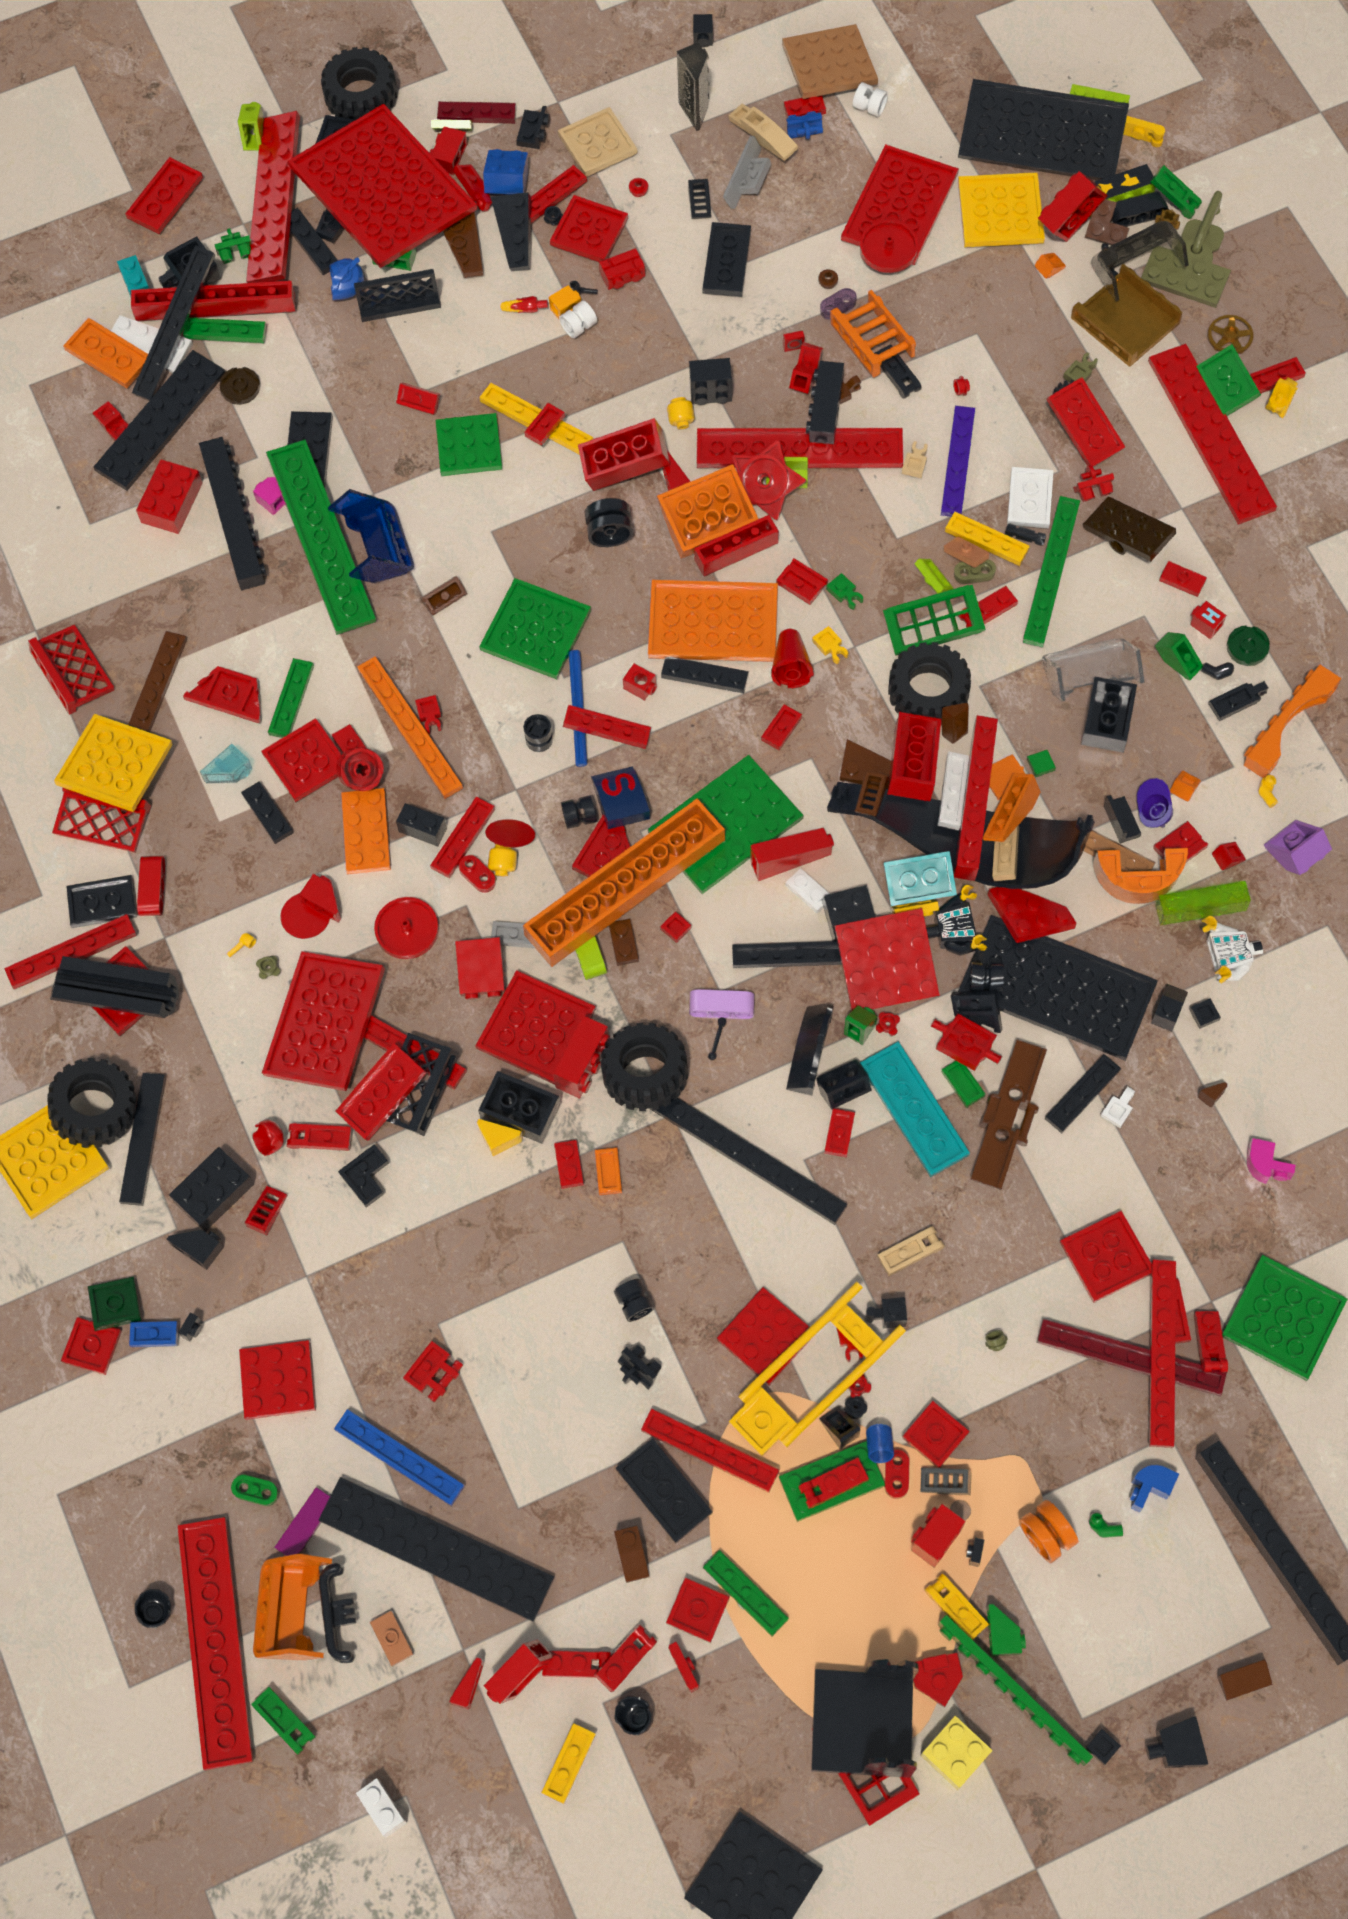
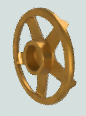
[1208,315,1254,354]

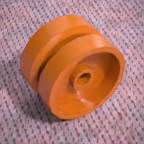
[1019,1500,1079,1564]

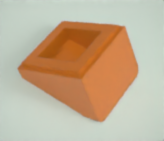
[1035,253,1066,279]
[1170,770,1201,802]

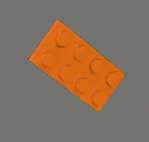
[63,318,148,388]
[341,788,391,875]

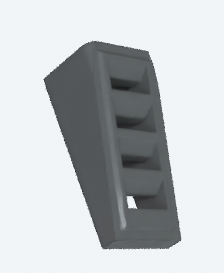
[920,1468,972,1496]

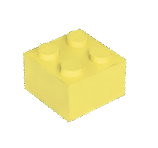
[921,1716,993,1791]

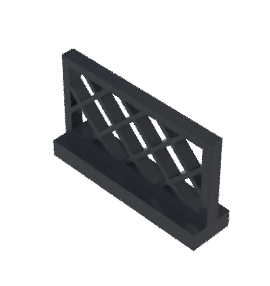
[354,269,441,322]
[386,1033,459,1136]

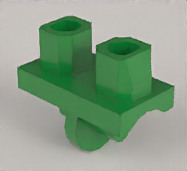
[214,228,251,264]

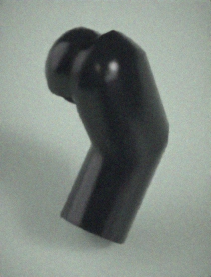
[1201,662,1234,680]

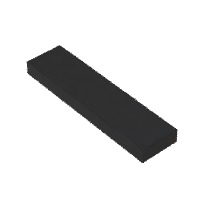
[1045,1054,1121,1134]

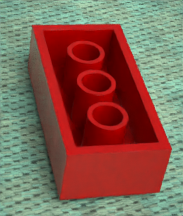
[578,418,670,491]
[887,712,942,801]

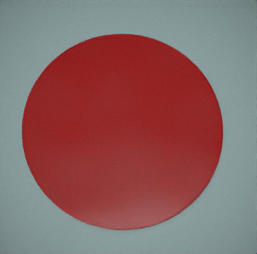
[485,819,535,848]
[280,893,330,939]

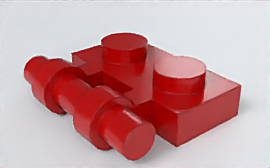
[403,1341,463,1403]

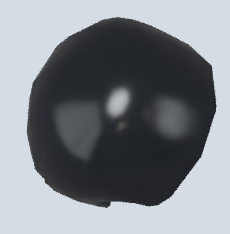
[134,1589,171,1628]
[614,1696,654,1735]

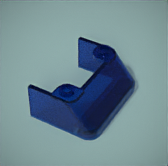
[328,489,414,583]

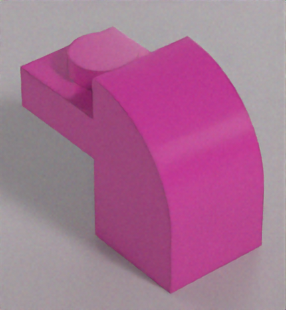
[1246,1138,1296,1184]

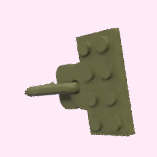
[1141,191,1231,308]

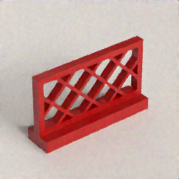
[28,624,114,715]
[52,788,151,853]

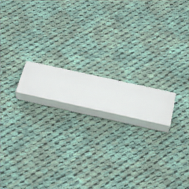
[937,751,969,830]

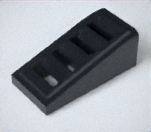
[688,179,711,219]

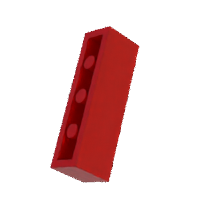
[694,515,779,576]

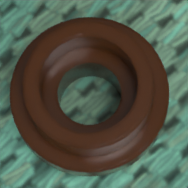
[818,269,838,289]

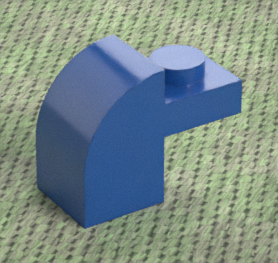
[1130,1465,1179,1513]

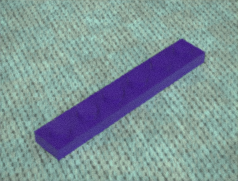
[940,405,975,517]

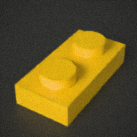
[891,899,939,916]

